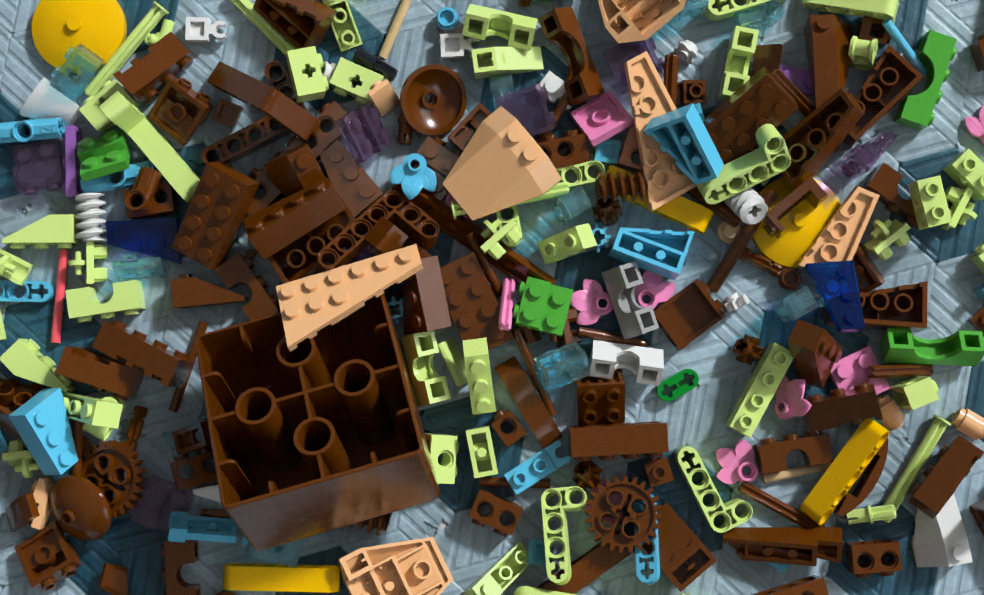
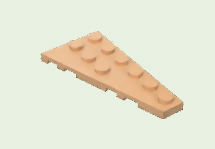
[624,51,697,211]
[276,244,423,352]

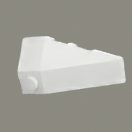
[911,468,973,567]

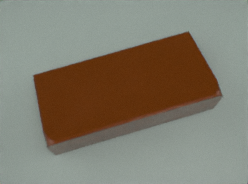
[847,243,885,293]

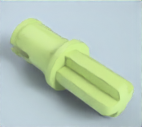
[847,504,896,525]

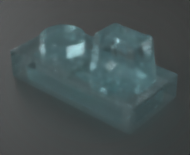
[112,253,166,282]

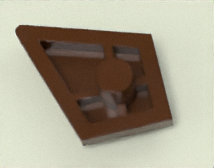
[98,563,129,595]

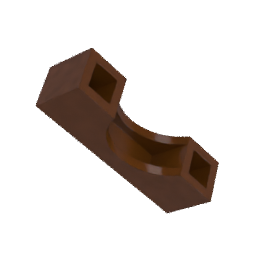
[538,7,605,105]

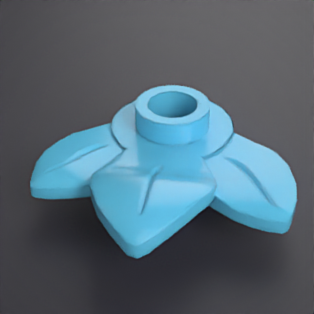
[390,153,437,200]

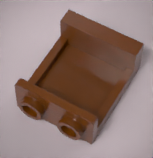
[763,177,827,239]
[653,279,726,351]

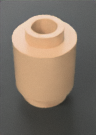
[878,394,905,431]
[951,408,984,440]

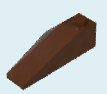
[263,143,325,197]

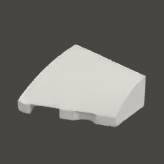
[19,77,82,126]

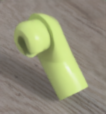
[144,19,175,47]

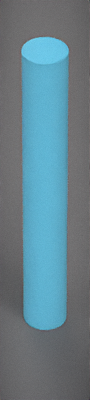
[882,18,927,75]

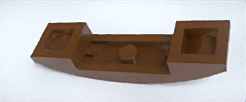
[495,356,563,448]
[833,438,888,517]

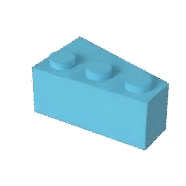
[644,103,724,185]
[608,227,695,280]
[8,387,78,475]

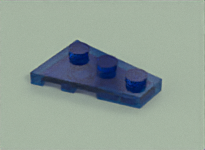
[106,217,182,264]
[805,260,865,333]

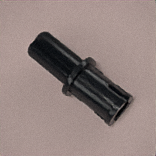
[353,47,398,81]

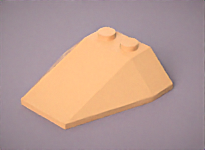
[598,0,687,44]
[443,106,562,221]
[338,537,453,595]

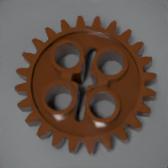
[82,440,147,518]
[584,475,663,555]

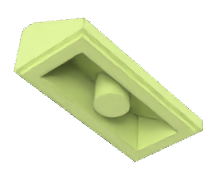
[438,338,468,387]

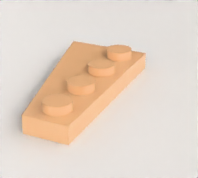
[797,186,880,283]

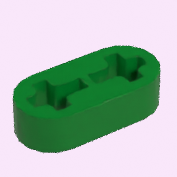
[656,369,699,401]

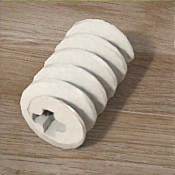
[724,187,769,225]
[75,193,107,243]

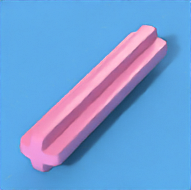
[498,277,516,331]

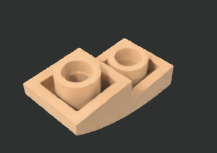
[367,79,400,117]
[30,476,53,530]

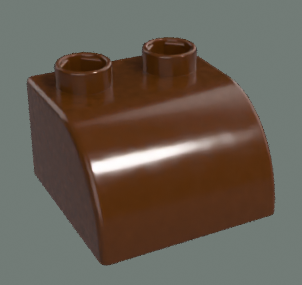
[195,293,440,551]

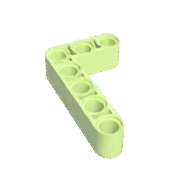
[99,91,200,204]
[496,161,605,248]

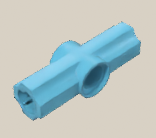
[0,117,65,144]
[80,160,154,193]

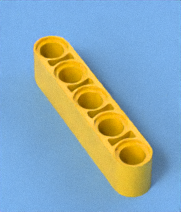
[604,165,714,234]
[800,418,890,525]
[223,563,340,593]

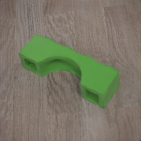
[894,30,957,131]
[879,328,984,366]

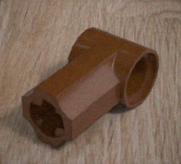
[124,166,162,217]

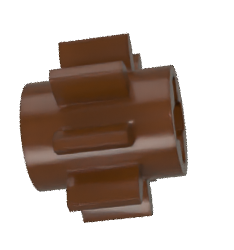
[592,197,623,226]
[733,334,764,365]
[572,459,602,491]

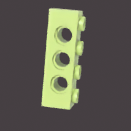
[725,342,794,438]

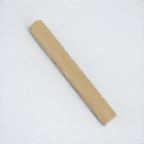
[378,0,412,60]
[762,462,832,484]

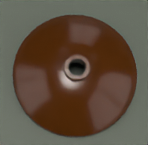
[400,64,467,135]
[49,475,111,541]

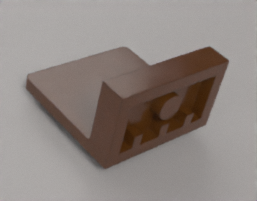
[575,369,625,426]

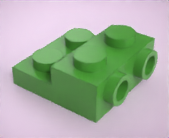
[77,130,130,182]
[512,277,573,337]

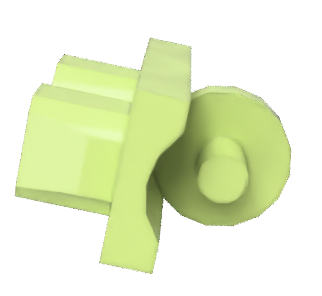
[941,186,978,230]
[480,218,523,261]
[863,219,910,261]
[68,241,107,285]
[0,248,33,286]
[2,440,40,478]

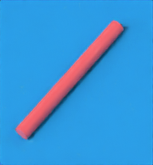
[51,249,69,343]

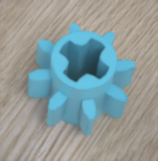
[587,223,612,253]
[387,296,403,325]

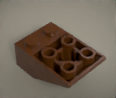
[630,502,717,592]

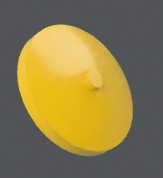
[31,0,127,75]
[752,177,841,269]

